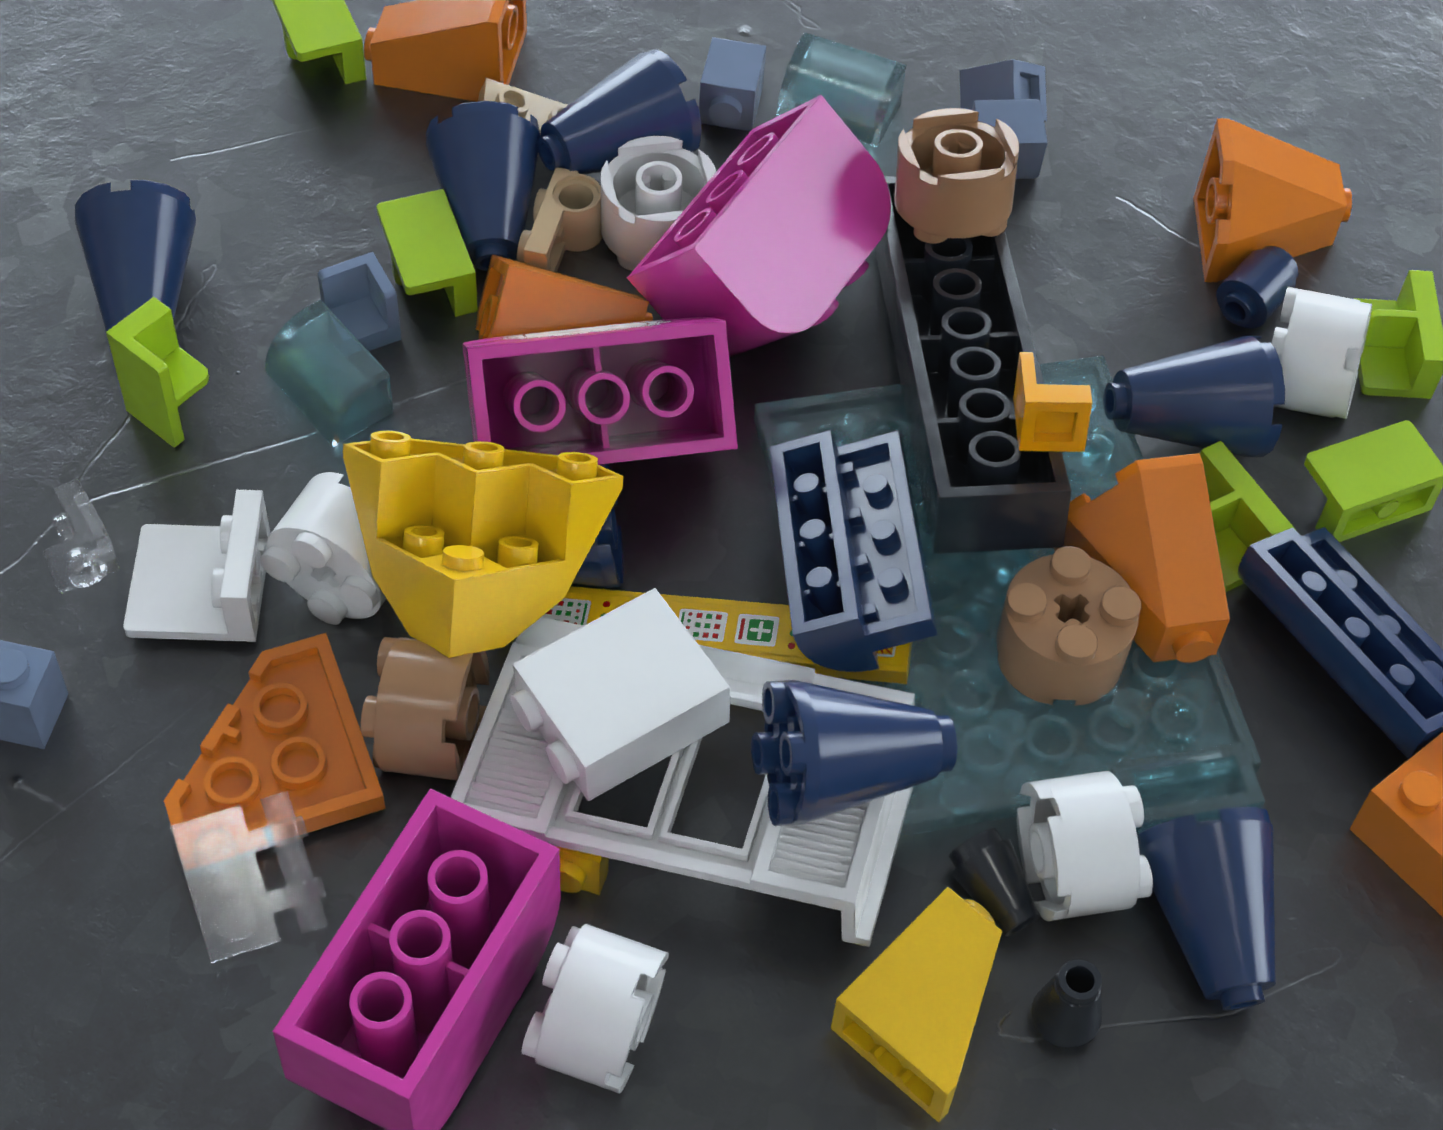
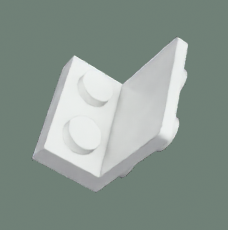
[123,490,271,642]

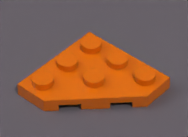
[164,633,386,871]

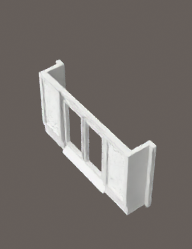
[451,617,915,947]

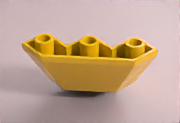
[343,431,624,658]

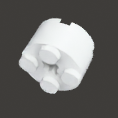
[601,136,716,271]
[1272,287,1372,419]
[260,472,386,625]
[1017,771,1153,921]
[521,924,669,1094]

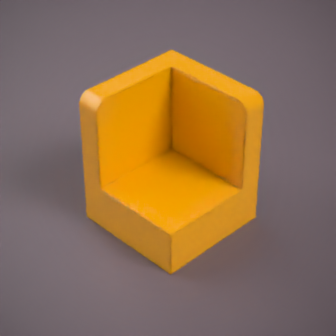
[1013,352,1092,452]

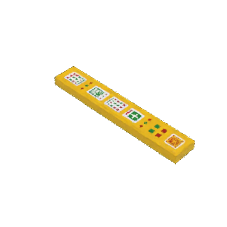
[542,586,912,684]

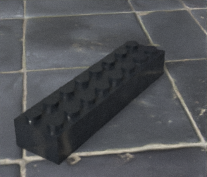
[875,176,1072,554]

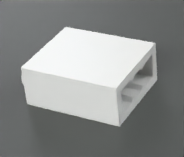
[510,588,730,801]

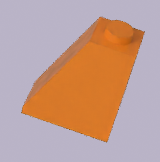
[364,0,527,102]
[1193,118,1352,282]
[476,254,653,339]
[1054,453,1230,663]

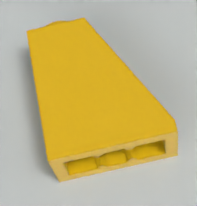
[830,887,1002,1122]

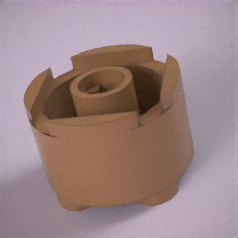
[894,108,1019,243]
[996,546,1141,706]
[361,637,490,781]

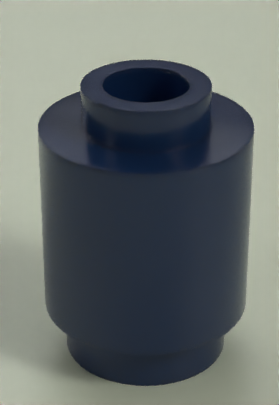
[1216,246,1299,328]

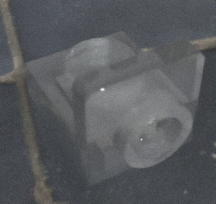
[43,478,120,594]

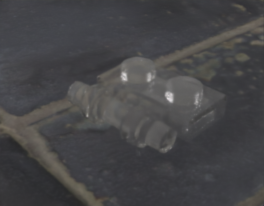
[170,791,328,963]

